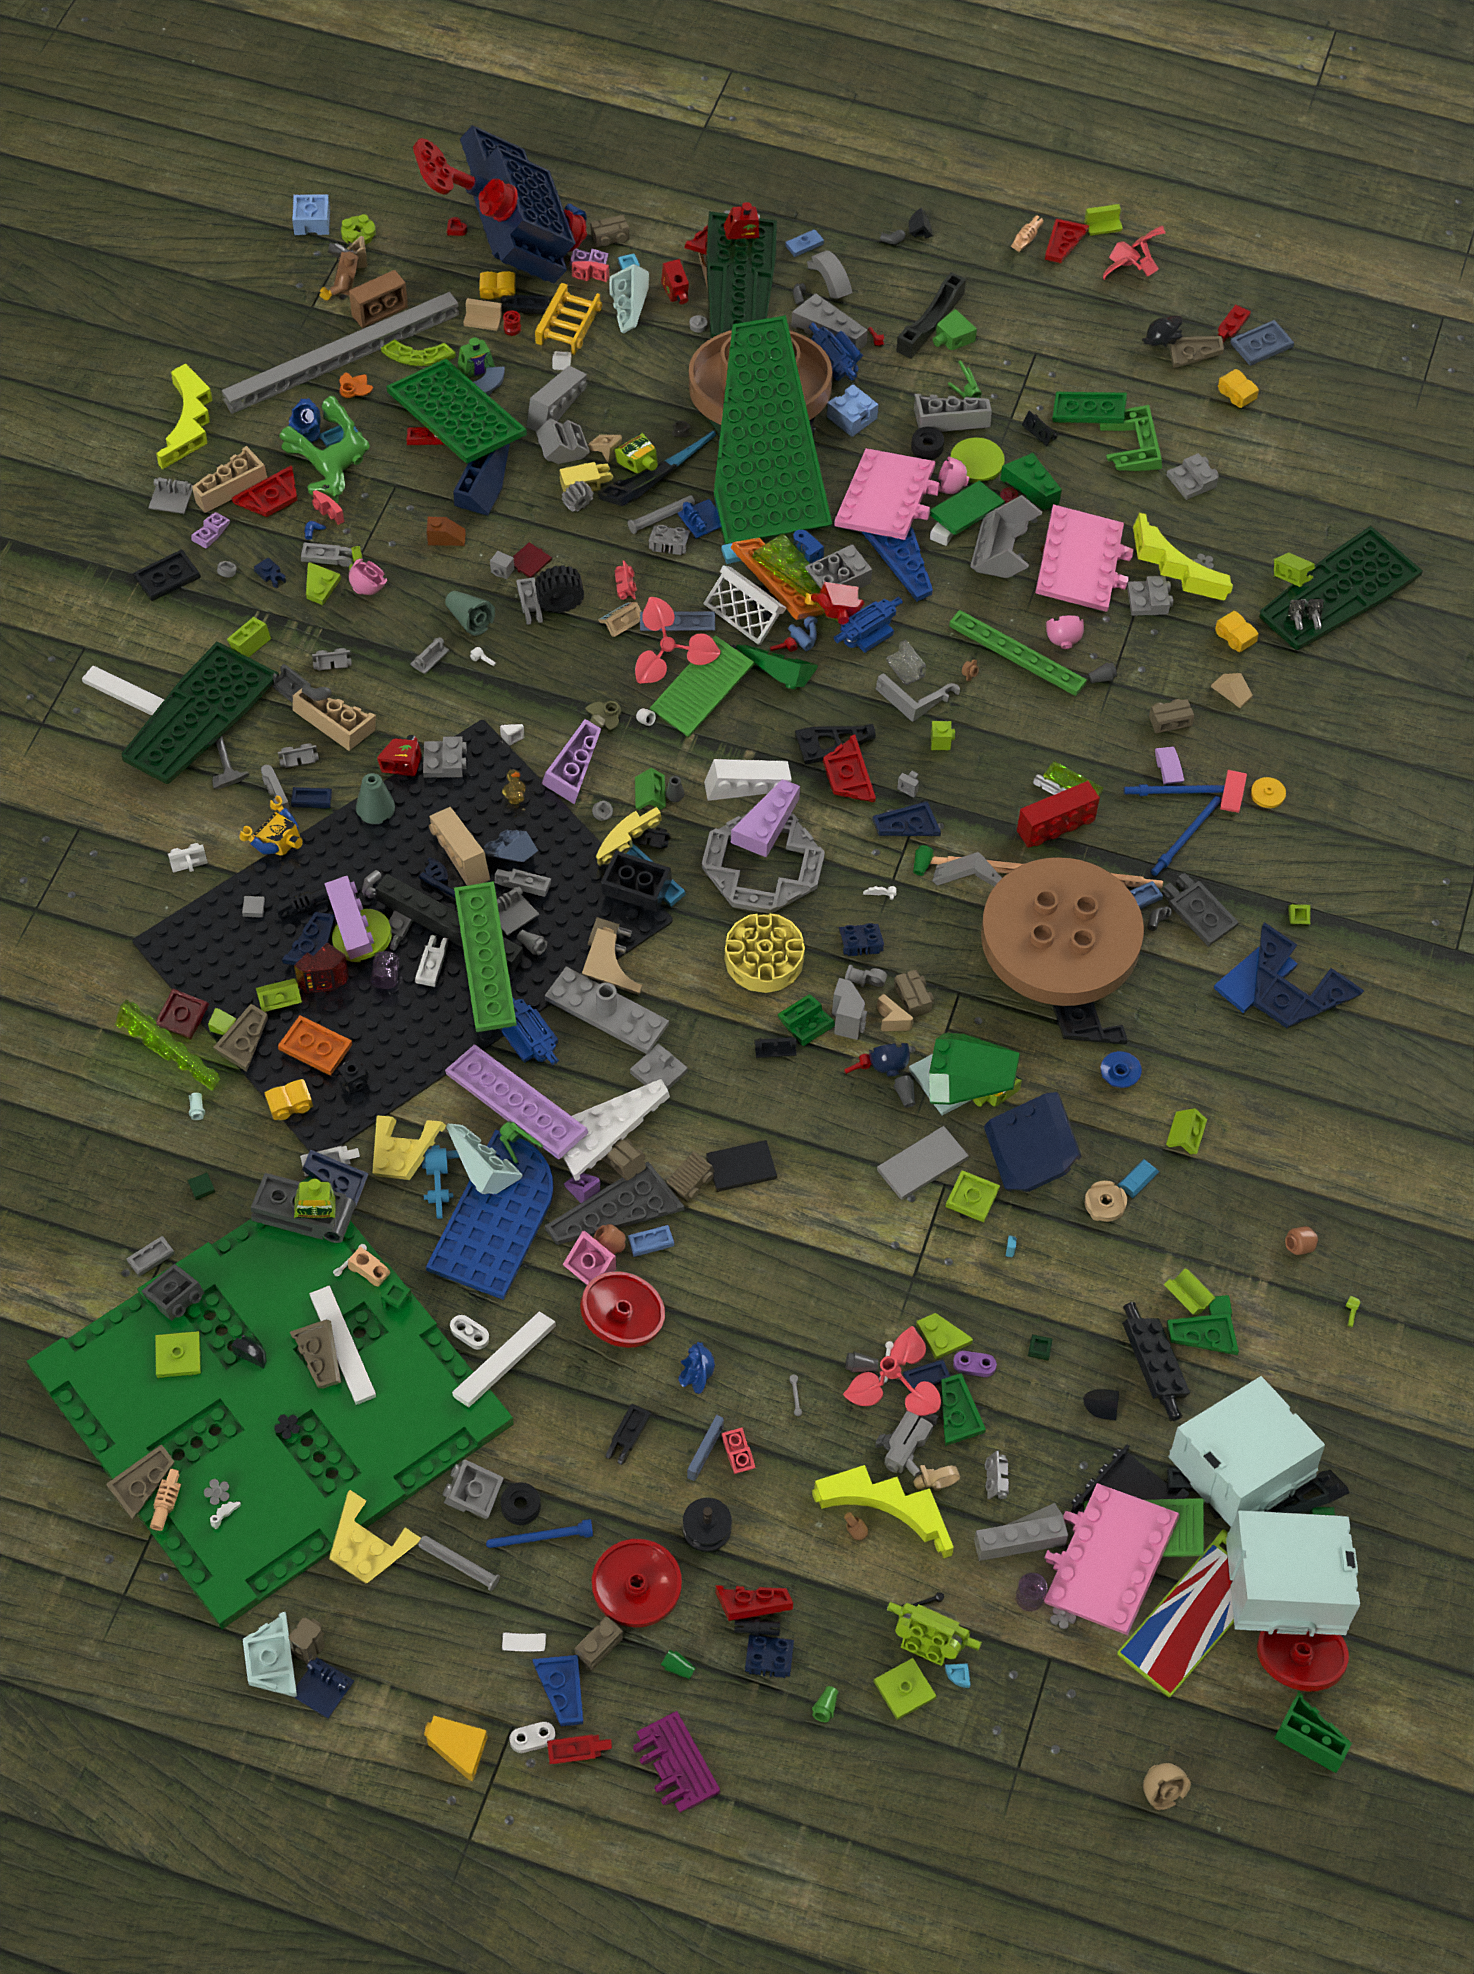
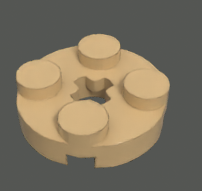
[1085,1181,1127,1222]

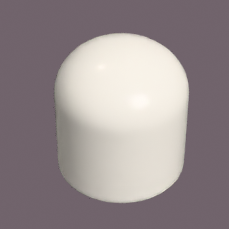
[636,708,656,726]

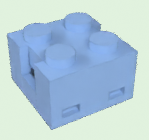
[292,195,330,235]
[827,384,878,437]

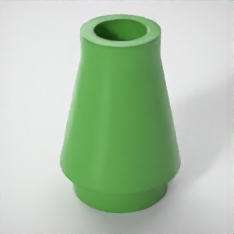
[812,1686,838,1722]

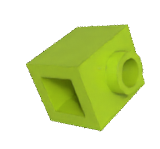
[930,721,955,750]

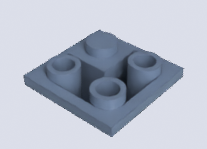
[483,830,538,862]

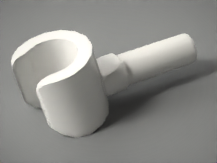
[470,647,496,667]

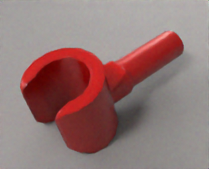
[868,327,884,346]
[770,637,797,652]
[844,1053,871,1074]

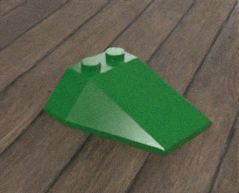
[929,1033,1020,1105]

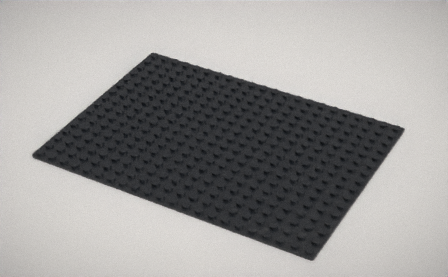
[133,720,673,1152]

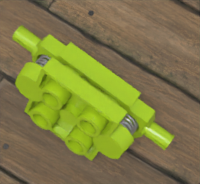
[887,1601,982,1666]

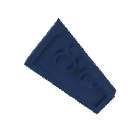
[872,802,941,836]
[282,912,335,969]
[302,1150,368,1208]

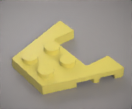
[372,1115,446,1180]
[329,1490,421,1584]

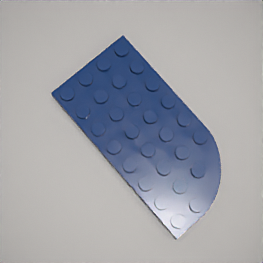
[426,1129,553,1300]

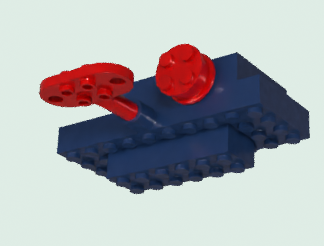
[413,125,587,284]

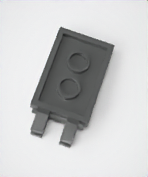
[1162,872,1239,947]

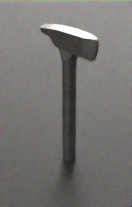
[213,736,249,789]

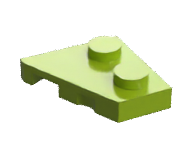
[306,562,341,605]
[916,1313,973,1360]

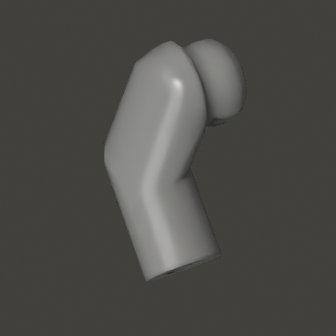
[362,870,381,898]

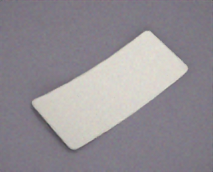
[502,1633,546,1651]

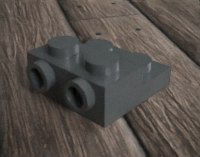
[142,1264,204,1321]

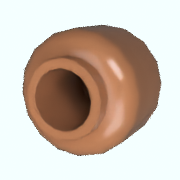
[594,1224,626,1255]
[1285,1226,1318,1255]

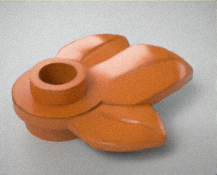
[339,373,373,398]

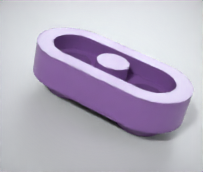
[953,1351,997,1377]

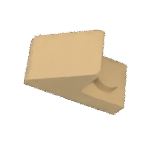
[588,435,622,462]
[877,994,913,1031]

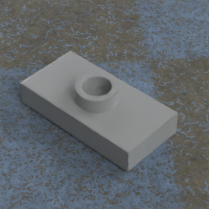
[126,1236,175,1277]

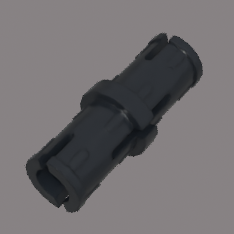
[734,1618,781,1636]

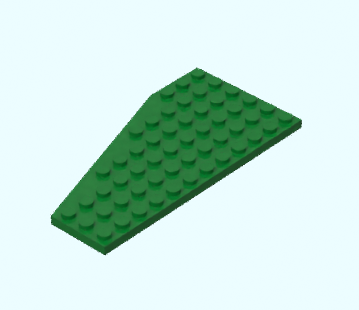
[713,315,832,545]

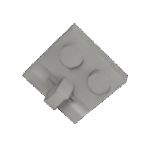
[630,1044,688,1090]

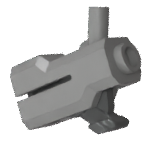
[875,1411,933,1477]

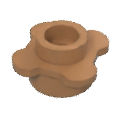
[962,659,979,681]

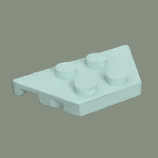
[243,1612,297,1697]

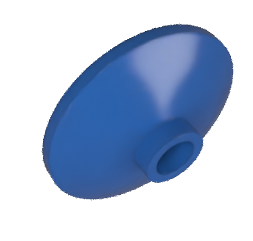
[1101,1051,1142,1088]

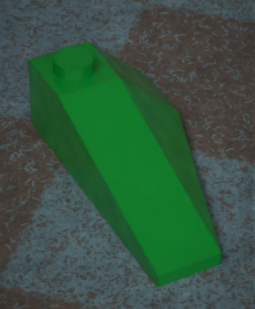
[736,644,818,689]

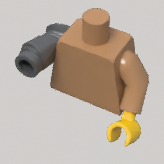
[319,243,358,301]

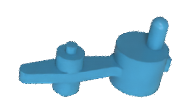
[422,1145,460,1219]

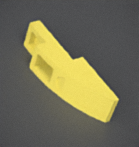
[596,807,662,866]

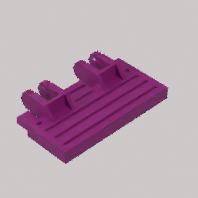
[632,1711,721,1813]

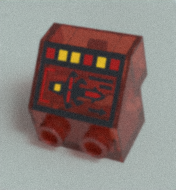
[294,943,349,993]

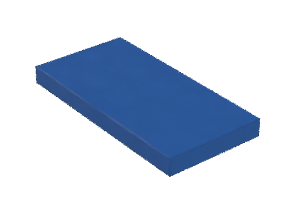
[1214,947,1297,1013]

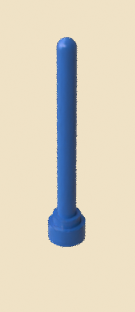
[486,1519,593,1548]

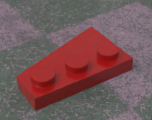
[1045,219,1089,263]
[715,1585,793,1621]

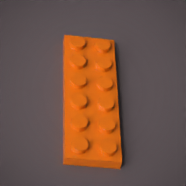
[731,538,824,620]

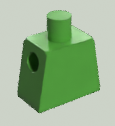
[933,309,977,350]

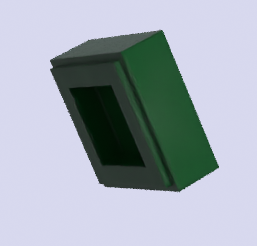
[188,1172,215,1200]
[1028,1334,1053,1361]

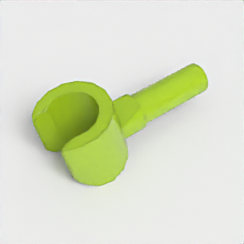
[1346,1296,1360,1327]

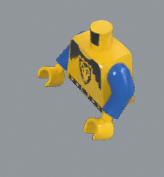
[239,795,303,855]

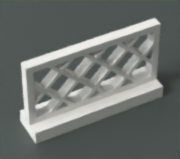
[703,565,786,645]

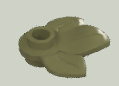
[585,701,621,730]

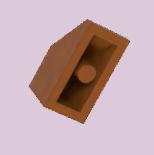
[427,517,466,546]

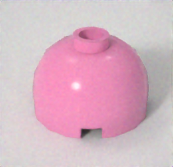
[938,456,969,494]
[348,559,387,595]
[1046,616,1084,649]

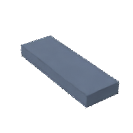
[687,1415,724,1481]

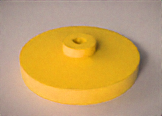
[1251,777,1286,808]

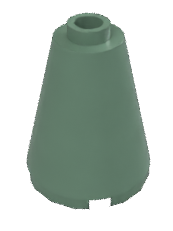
[445,591,495,636]
[356,773,395,824]

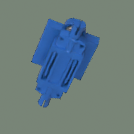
[809,323,863,381]
[834,597,903,653]
[502,997,559,1065]

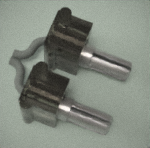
[1287,599,1324,630]

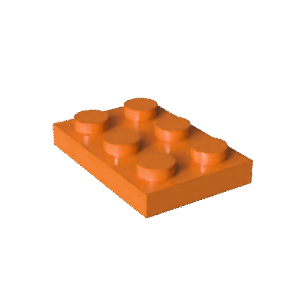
[278,1015,353,1076]

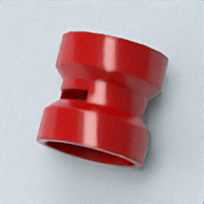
[503,311,521,336]

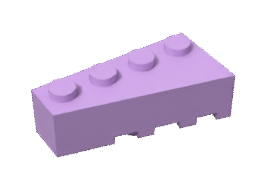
[542,719,601,804]
[731,779,800,857]
[324,876,374,959]

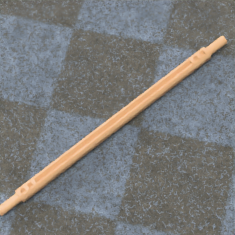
[930,856,1163,888]

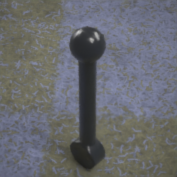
[901,1592,944,1607]

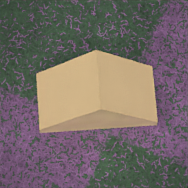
[339,236,367,268]
[1211,673,1253,708]

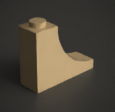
[582,927,642,995]

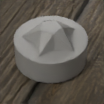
[690,315,707,333]
[217,561,236,577]
[592,801,613,821]

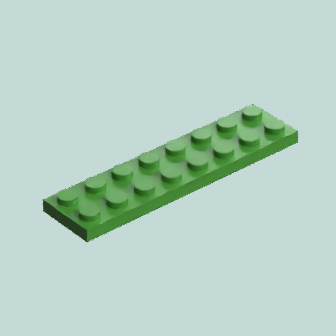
[454,881,517,1032]

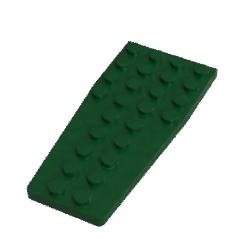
[706,211,777,338]
[1259,526,1423,650]
[121,641,279,784]

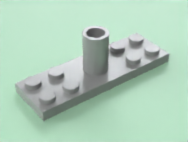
[544,967,669,1054]

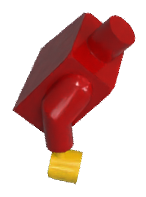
[805,582,864,624]

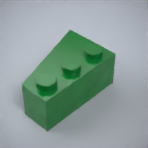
[1000,453,1062,510]
[1274,1691,1352,1773]

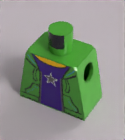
[457,338,495,378]

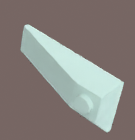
[609,264,649,333]
[446,1123,523,1194]

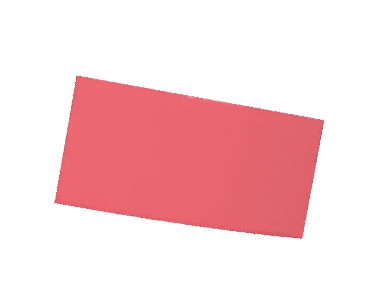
[572,261,609,282]
[312,490,344,525]
[1220,770,1247,813]
[721,1427,756,1474]

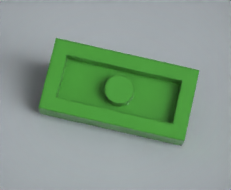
[635,768,666,810]

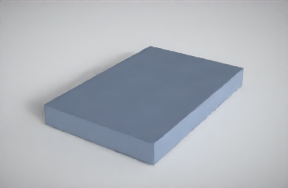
[1230,320,1294,366]

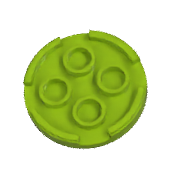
[950,438,1005,483]
[332,909,392,962]

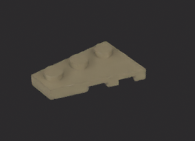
[1169,336,1224,368]
[213,1004,268,1072]
[290,1319,341,1389]
[106,1444,175,1521]

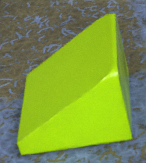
[1288,904,1310,925]
[208,1008,236,1035]

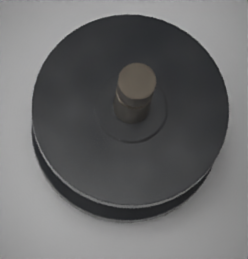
[683,1498,732,1552]

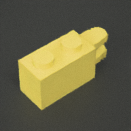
[560,462,613,492]

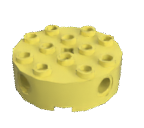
[724,913,805,993]

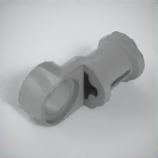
[845,965,887,987]

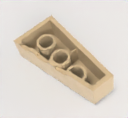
[192,446,267,513]
[293,688,376,751]
[429,807,490,886]

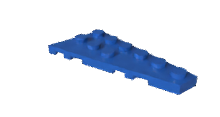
[861,527,933,602]

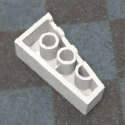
[704,759,792,801]

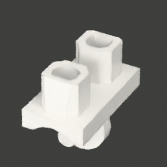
[168,843,208,872]

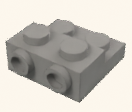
[1166,453,1219,500]
[1127,576,1173,616]
[423,737,467,777]
[443,1459,504,1519]

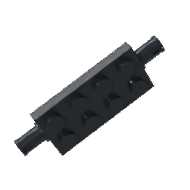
[1122,1302,1190,1422]

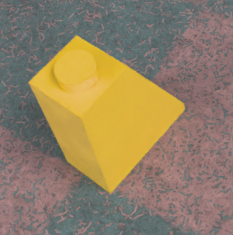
[424,1716,487,1781]

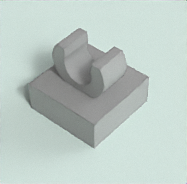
[897,771,919,798]

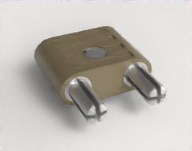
[588,917,632,954]

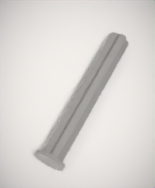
[628,495,695,534]
[418,1536,500,1591]

